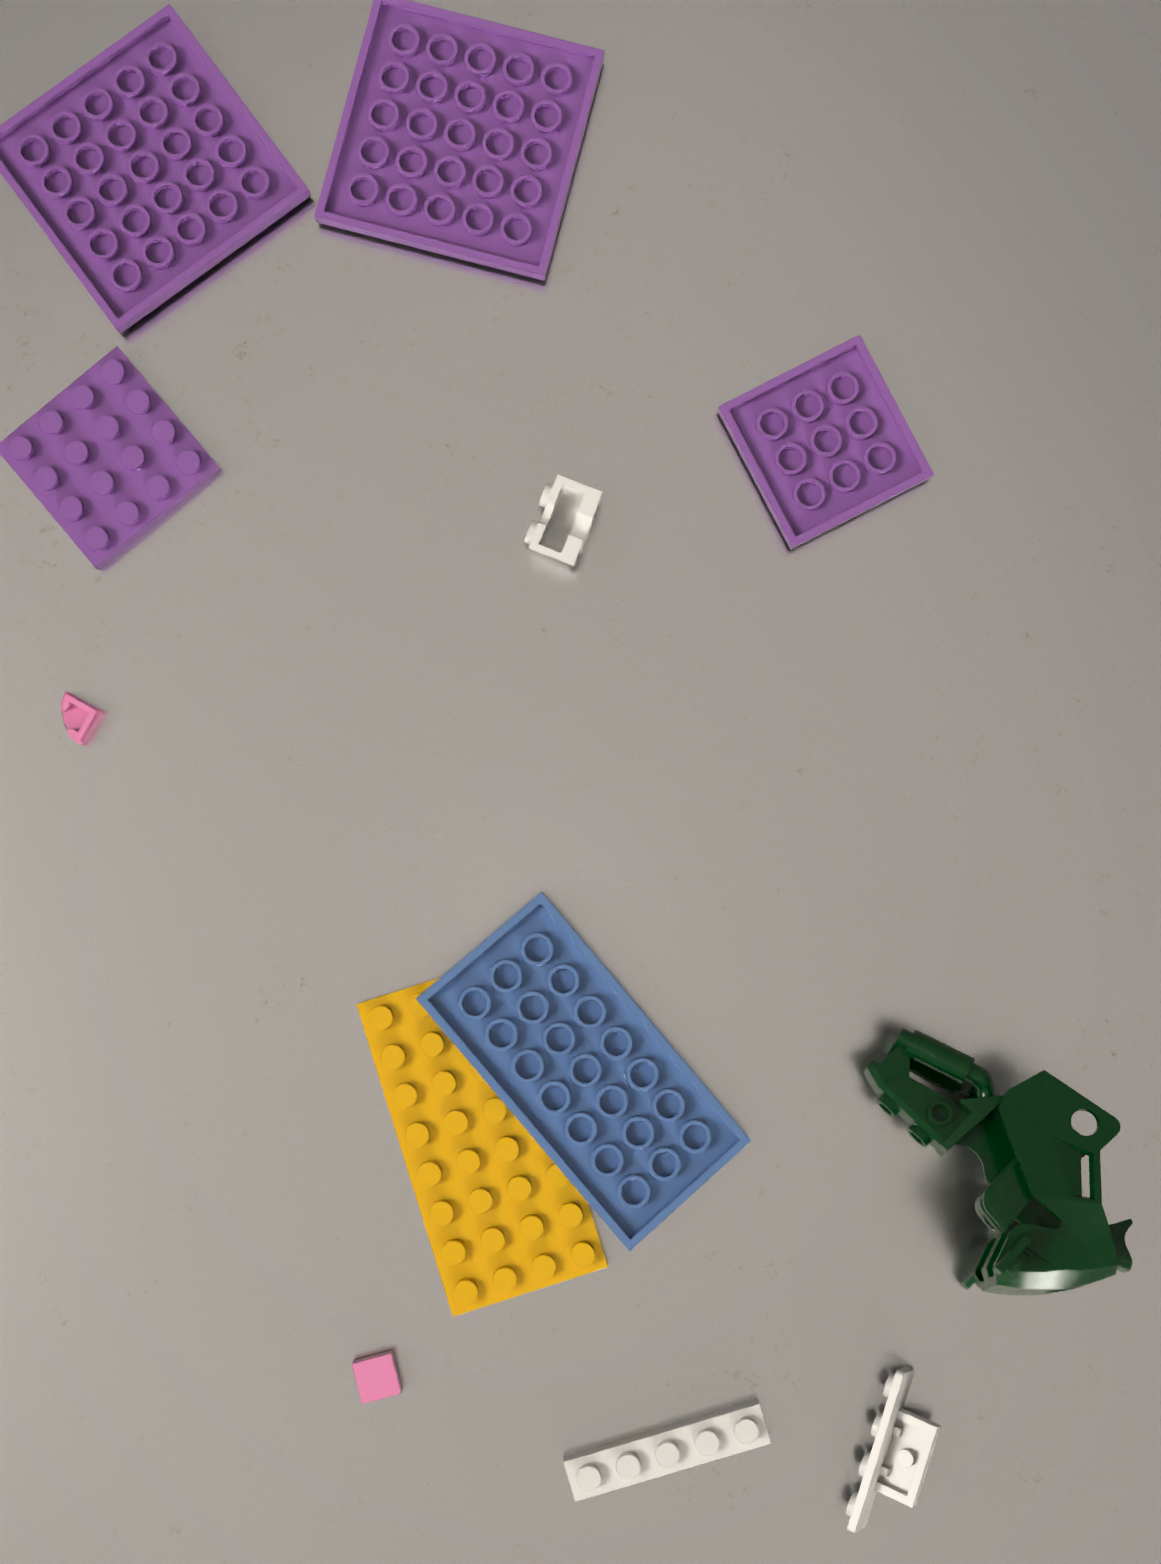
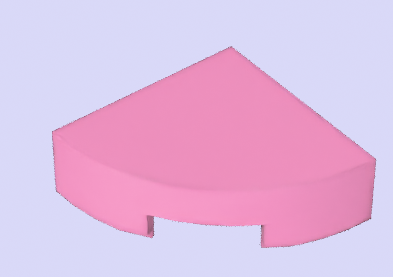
[61,691,104,746]

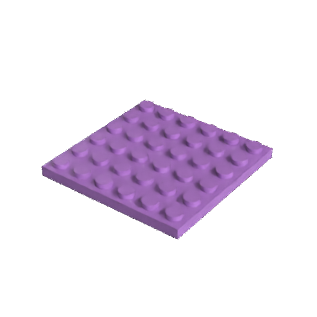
[314,0,605,281]
[0,3,311,334]

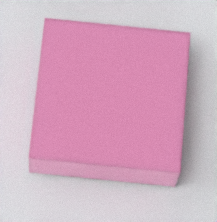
[352,1350,403,1404]

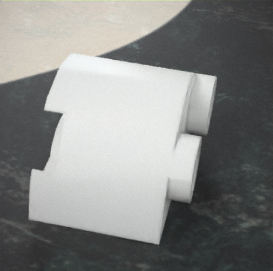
[524,475,603,566]

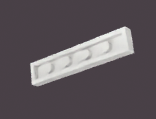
[563,1399,771,1502]

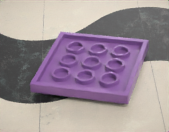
[717,335,934,550]
[0,346,221,570]

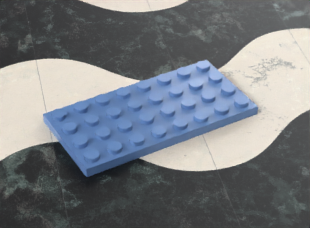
[415,892,751,1252]

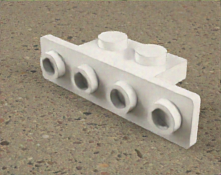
[846,1366,941,1533]

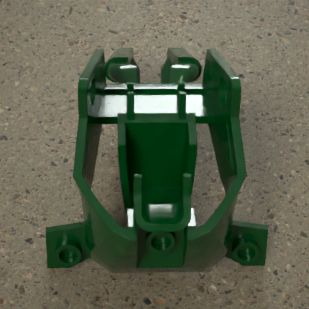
[863,1028,1133,1296]

